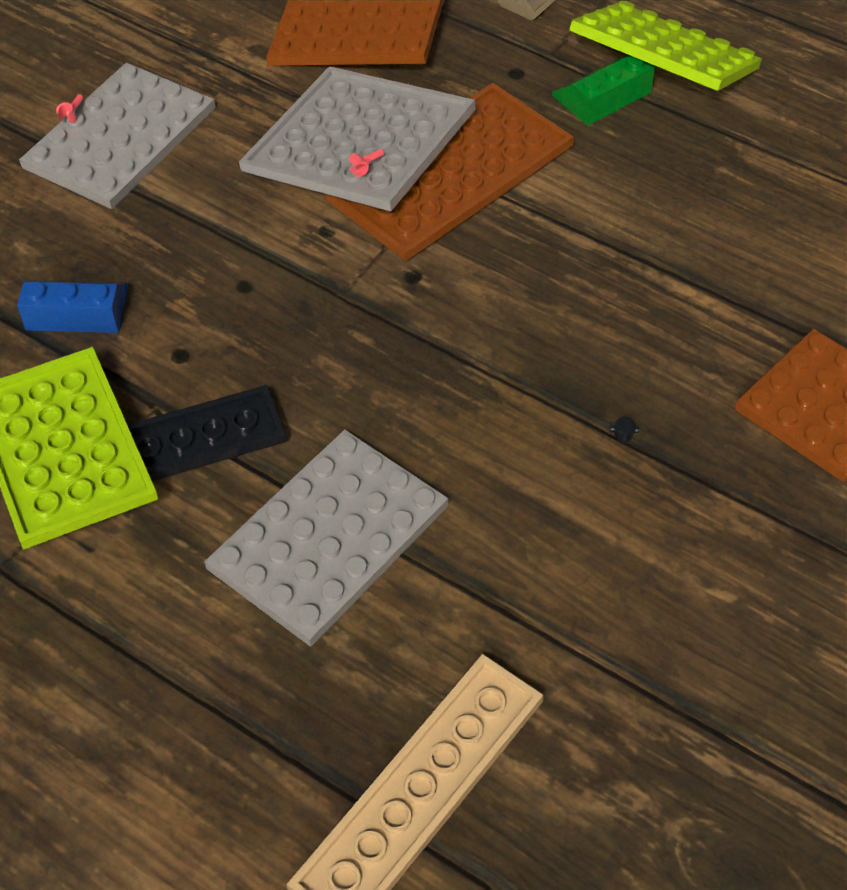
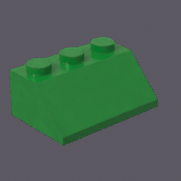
[552,55,655,126]

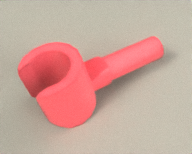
[56,94,83,123]
[349,149,384,177]

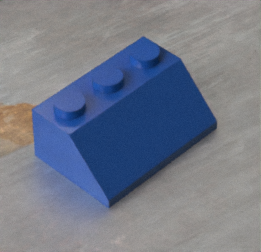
[17,280,129,333]

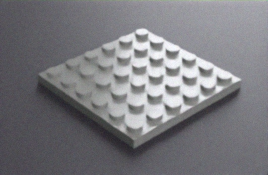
[239,66,476,211]

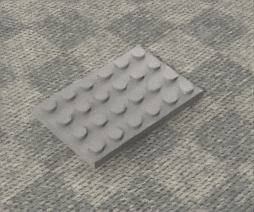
[19,63,216,209]
[204,429,448,647]

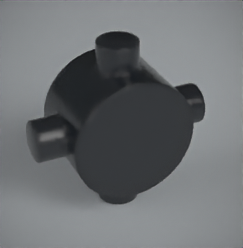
[610,416,639,443]

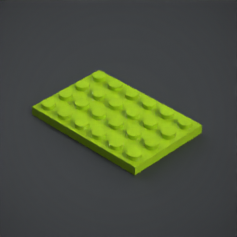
[569,1,762,91]
[0,347,158,550]

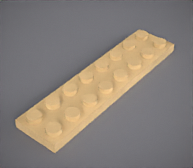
[286,654,543,890]

